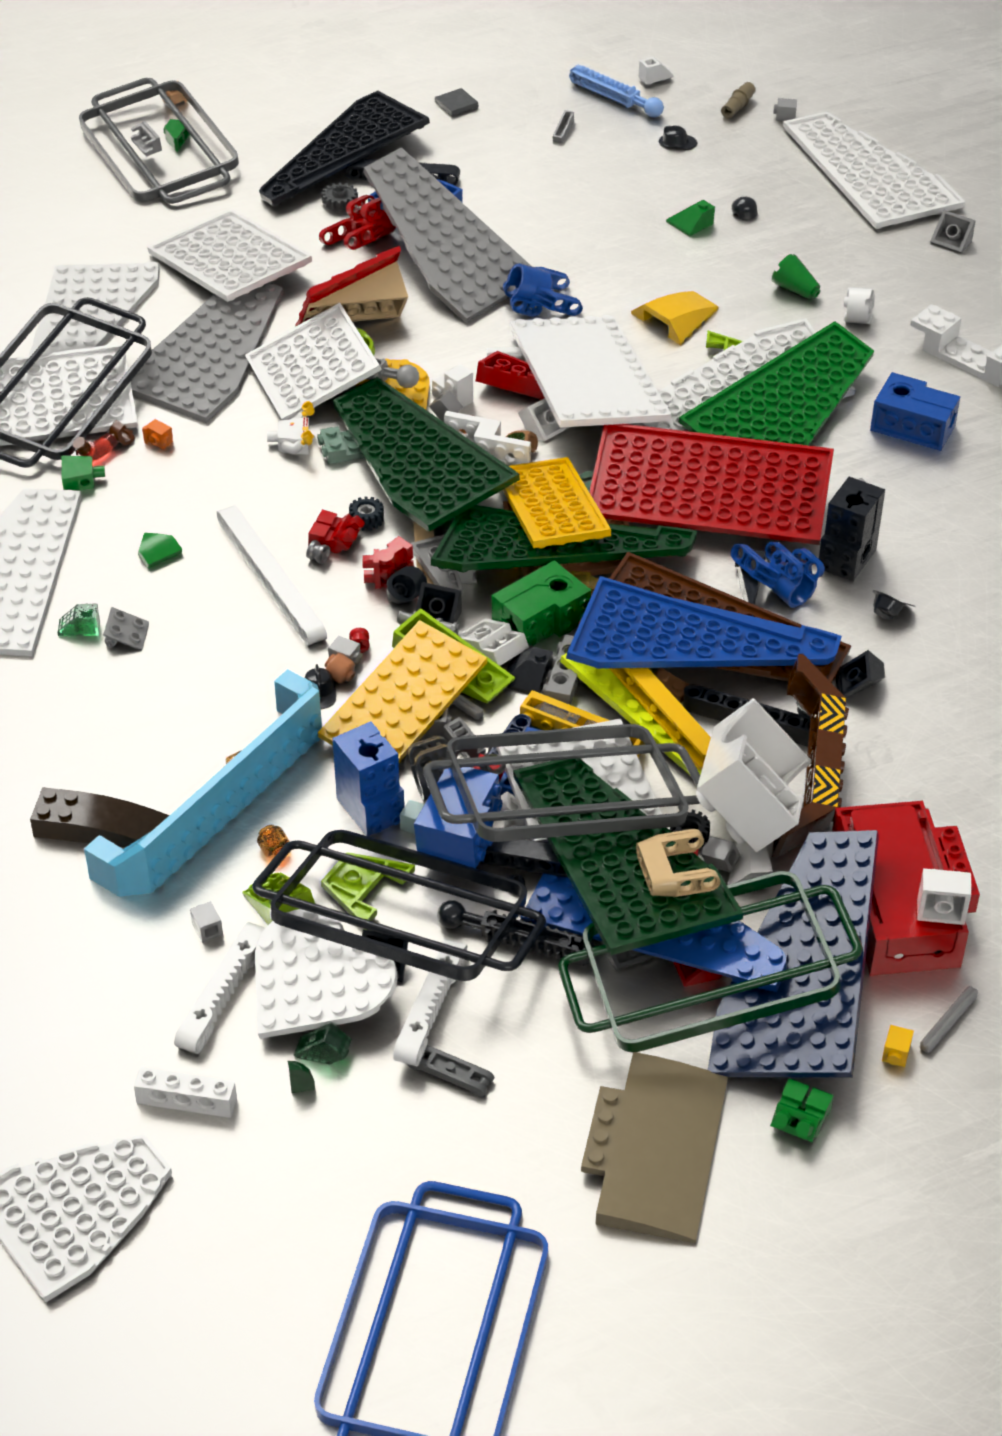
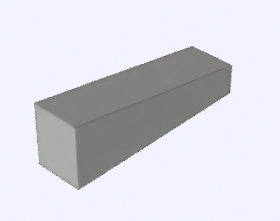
[553,110,574,143]

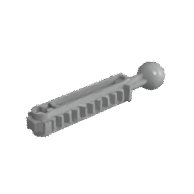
[366,358,419,388]

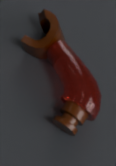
[73,420,135,461]

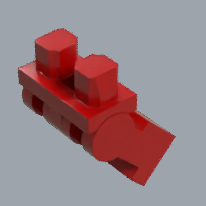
[308,509,365,553]
[362,536,414,589]

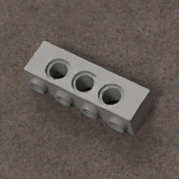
[542,634,579,705]

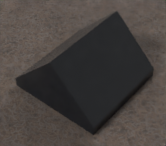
[415,582,462,624]

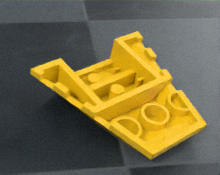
[631,291,719,345]

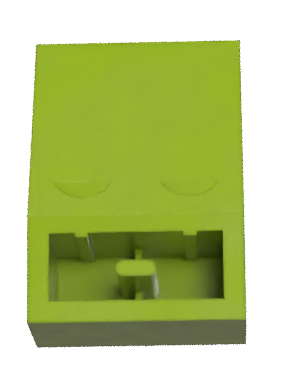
[242,872,315,925]

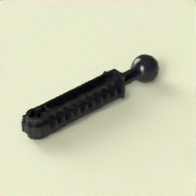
[437,900,596,966]

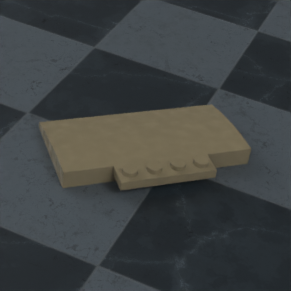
[581,1052,728,1244]

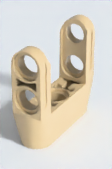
[636,829,721,897]

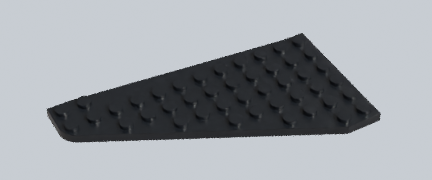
[259,90,430,206]

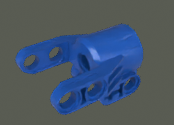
[503,263,583,317]
[731,541,824,608]

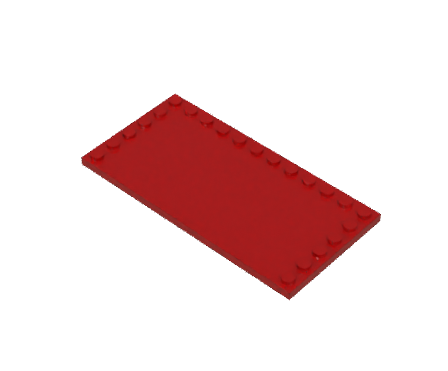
[589,424,834,545]

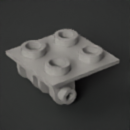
[103,606,149,650]

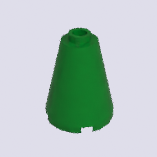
[771,254,821,299]

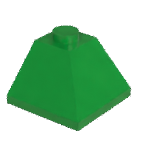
[666,200,715,237]

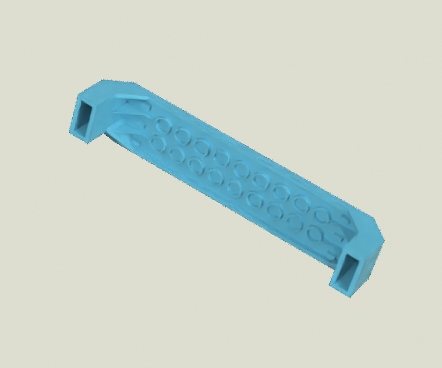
[84,669,322,897]

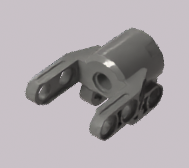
[408,736,506,801]

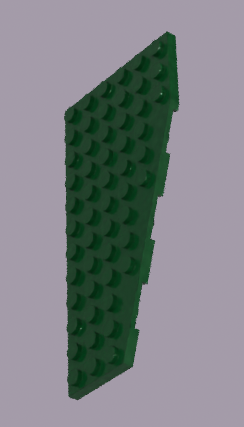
[513,759,744,955]

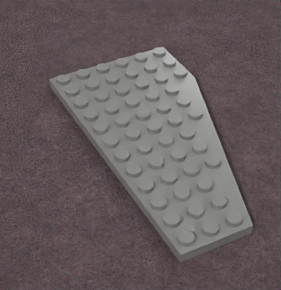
[363,147,531,323]

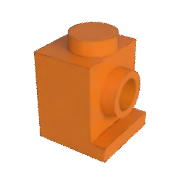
[142,419,173,449]

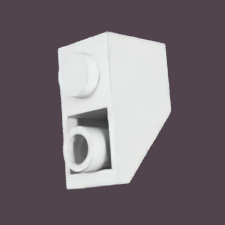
[638,57,674,84]

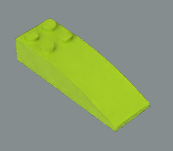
[392,608,515,704]

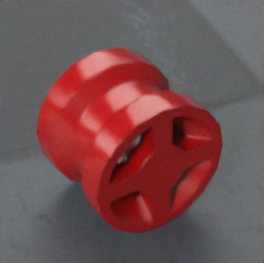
[349,627,370,653]

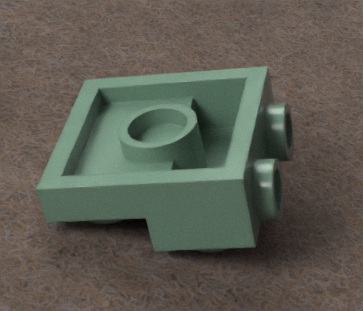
[317,426,364,464]

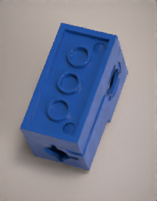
[870,372,961,451]
[332,721,405,837]
[414,767,503,868]

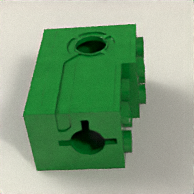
[492,560,591,647]

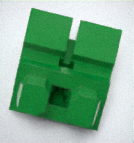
[770,1078,834,1142]

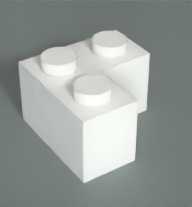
[432,364,473,409]

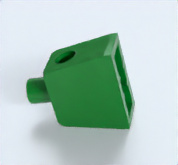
[61,455,106,491]

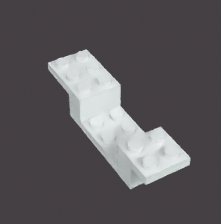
[910,304,1002,387]

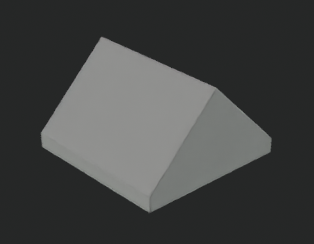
[930,210,976,253]

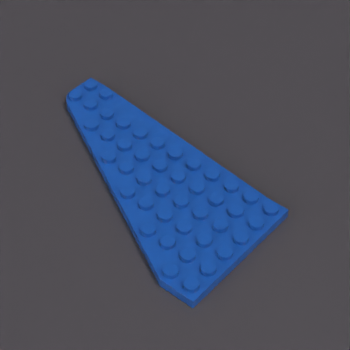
[566,576,842,669]
[520,874,787,992]

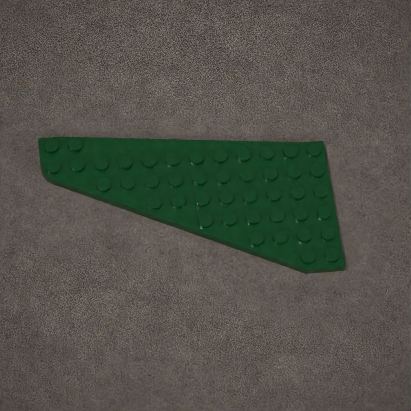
[431,505,697,572]

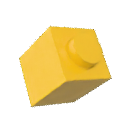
[882,1024,914,1067]

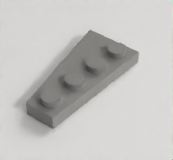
[410,534,463,594]

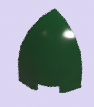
[287,1061,316,1094]

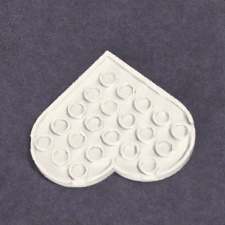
[255,909,397,1039]

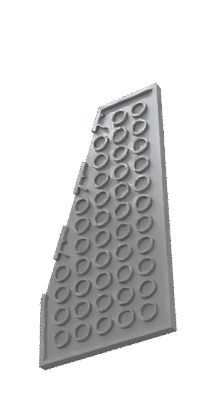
[131,283,283,423]

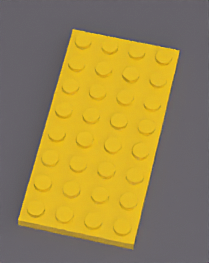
[503,457,611,548]
[318,620,487,763]

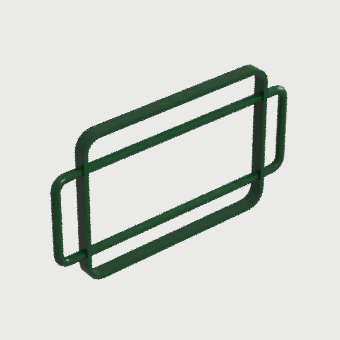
[558,871,863,1053]

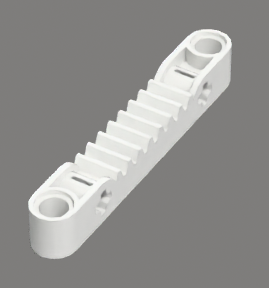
[174,922,266,1054]
[393,939,468,1066]

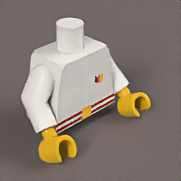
[267,401,315,455]

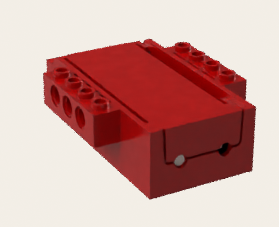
[832,800,980,976]

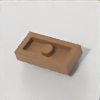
[653,668,689,703]

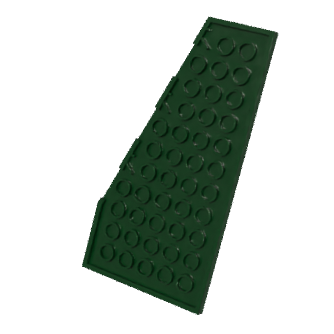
[333,377,520,532]

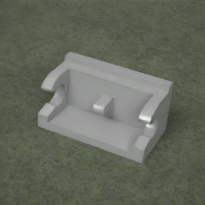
[131,121,162,157]

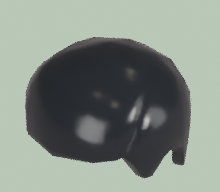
[731,196,758,220]

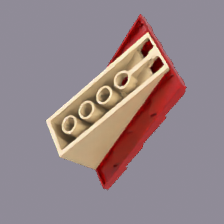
[295,246,408,327]

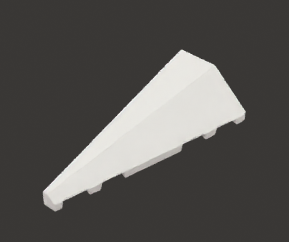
[727,841,773,885]

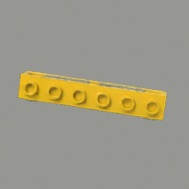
[520,690,645,758]

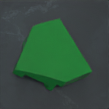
[138,532,183,568]

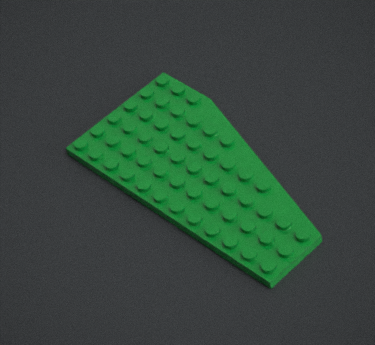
[678,321,874,446]

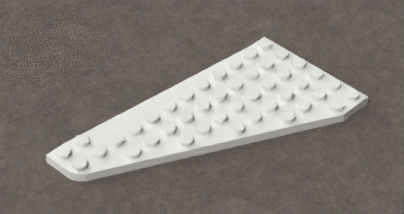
[29,262,159,356]

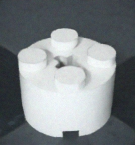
[844,287,874,324]

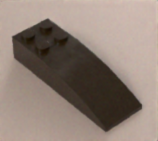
[30,787,169,848]

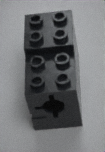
[819,476,886,582]

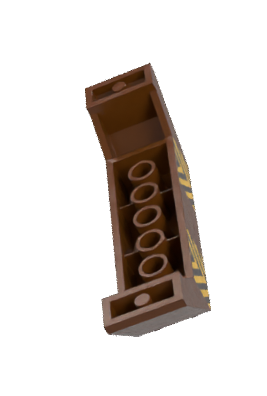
[772,654,849,858]

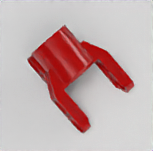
[319,195,396,250]

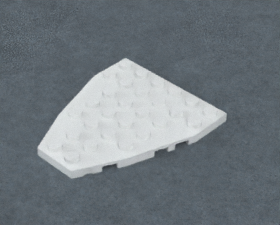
[0,1134,172,1303]

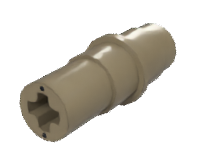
[721,82,756,119]

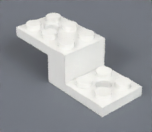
[444,411,531,466]

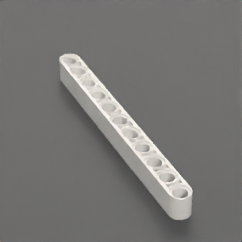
[216,505,327,646]

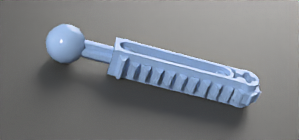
[569,64,664,118]

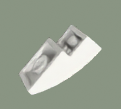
[458,619,529,666]

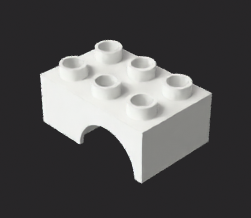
[696,698,811,853]

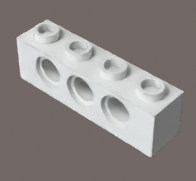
[133,1066,237,1118]

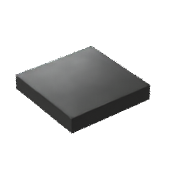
[435,88,478,116]

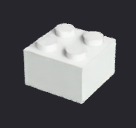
[917,868,971,925]

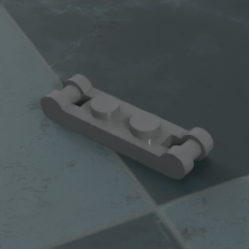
[407,1045,495,1097]

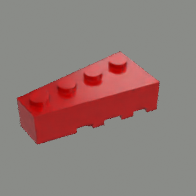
[475,351,545,400]

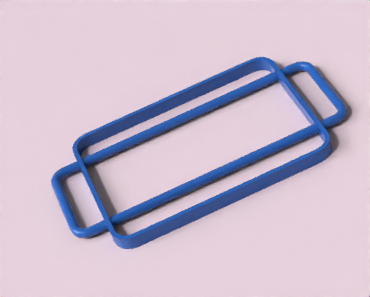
[314,1181,548,1436]

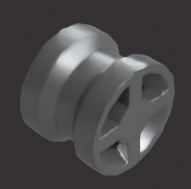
[306,540,330,564]

